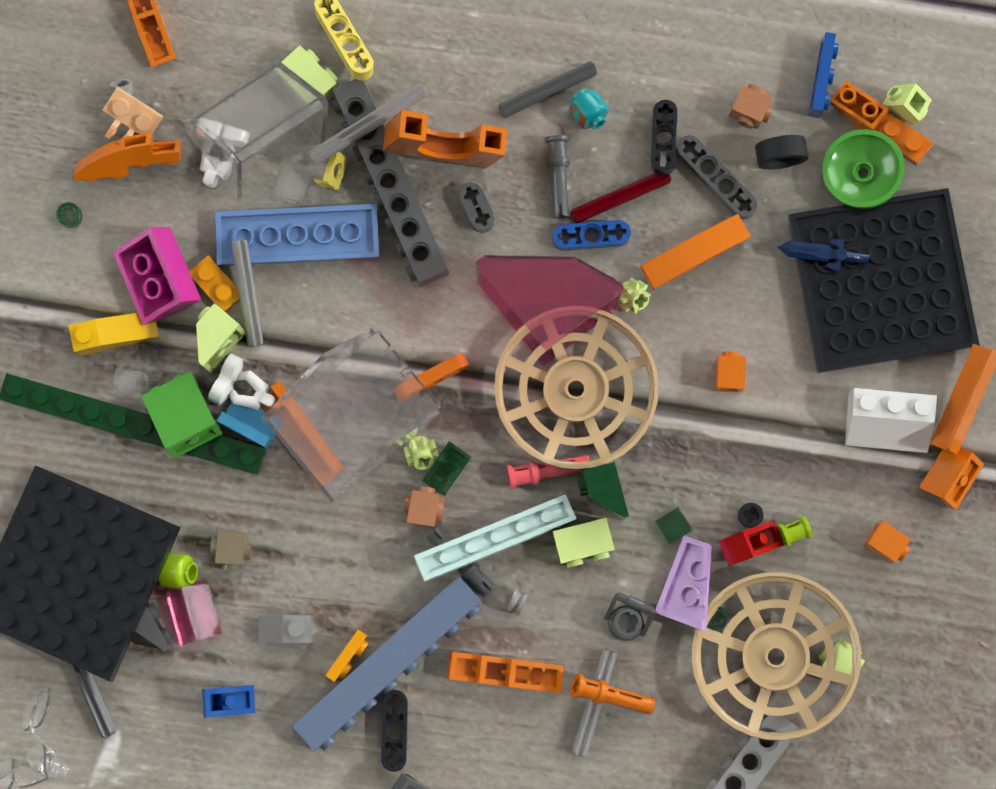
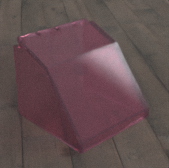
[475,255,624,366]

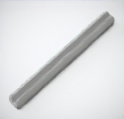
[308,83,427,165]

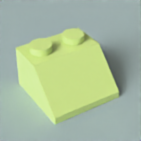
[196,303,246,373]

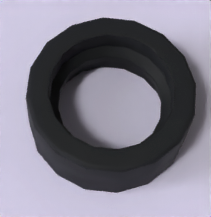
[755,135,809,170]

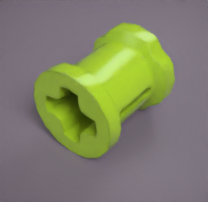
[778,516,813,548]

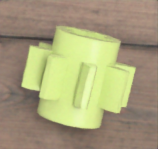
[616,278,651,314]
[404,436,439,470]

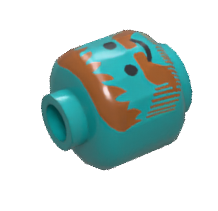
[569,89,609,130]

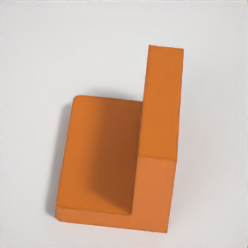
[920,448,984,510]

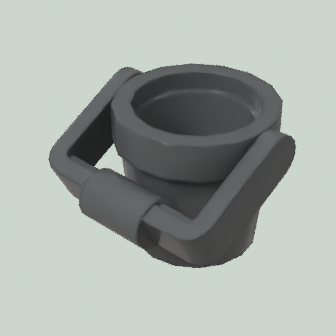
[604,592,655,641]

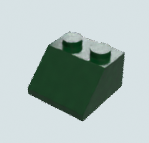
[577,462,629,521]

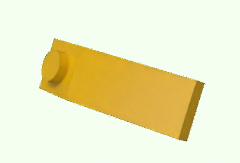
[68,313,160,356]

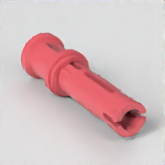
[507,454,590,489]

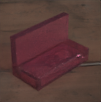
[166,581,222,646]

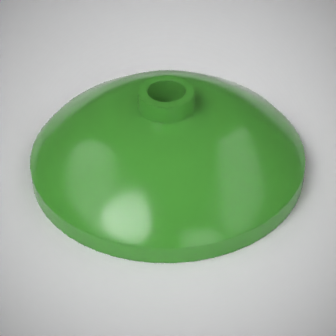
[822,129,905,209]

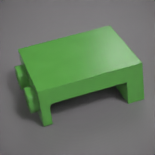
[141,371,222,459]

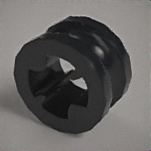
[737,503,764,528]

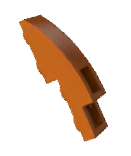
[829,80,933,167]
[74,133,182,182]

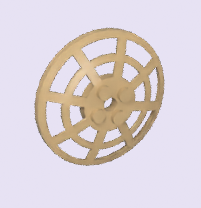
[494,306,659,470]
[692,572,861,741]

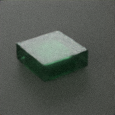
[655,507,693,545]

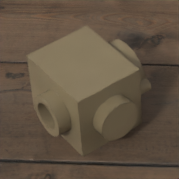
[210,530,252,571]

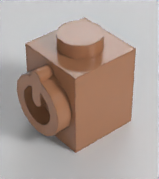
[729,84,773,129]
[404,486,445,528]

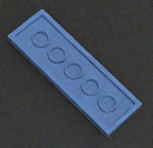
[215,204,380,267]

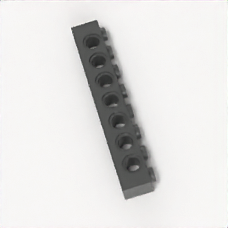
[331,79,449,287]

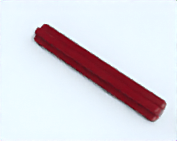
[571,173,671,223]

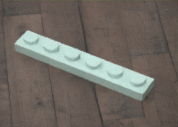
[413,494,576,583]

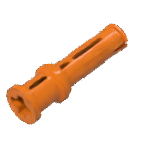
[570,673,655,715]

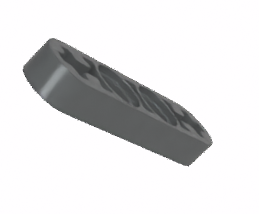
[676,135,757,220]

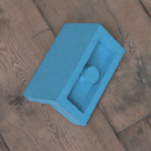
[217,402,282,450]

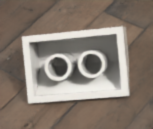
[845,388,937,453]

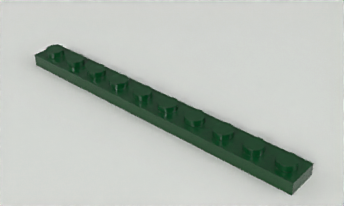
[0,373,267,475]

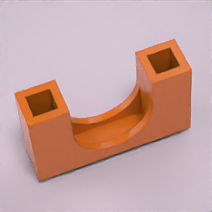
[383,110,508,169]

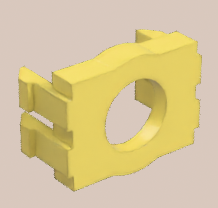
[314,152,348,190]

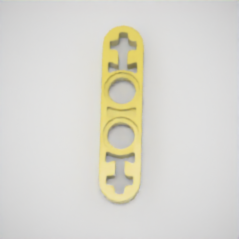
[314,0,374,81]

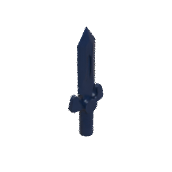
[778,239,869,271]

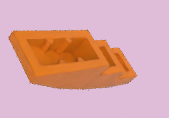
[127,0,177,67]
[640,214,751,290]
[446,651,564,693]

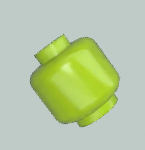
[158,553,198,590]

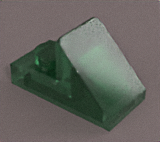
[422,441,471,496]

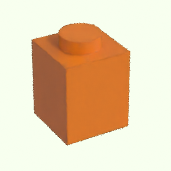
[714,351,746,393]
[863,521,911,563]

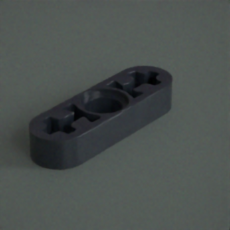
[651,100,677,176]
[381,690,408,772]

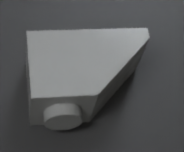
[258,615,314,643]

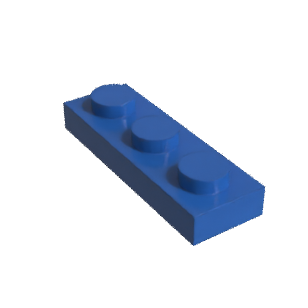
[808,32,839,118]

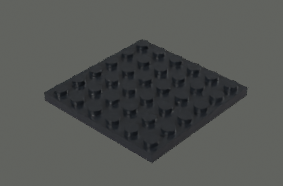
[788,188,980,374]
[0,465,181,682]

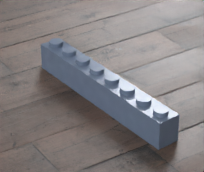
[292,576,481,751]

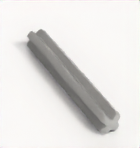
[232,239,263,347]
[572,649,617,757]

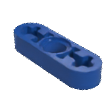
[553,220,631,251]

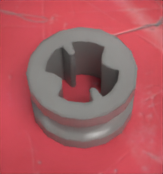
[507,588,528,616]

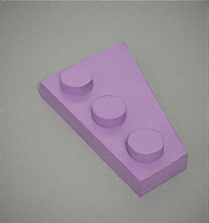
[655,536,712,632]

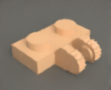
[102,86,163,139]

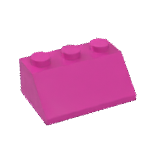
[112,227,201,325]

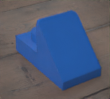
[202,685,255,718]

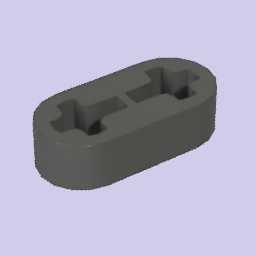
[459,183,495,233]

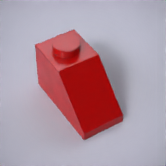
[719,520,784,567]

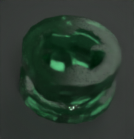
[56,202,83,228]
[707,606,727,630]

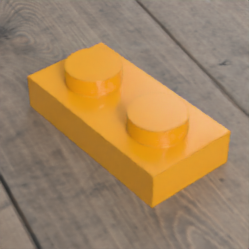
[189,255,240,313]
[325,630,369,682]

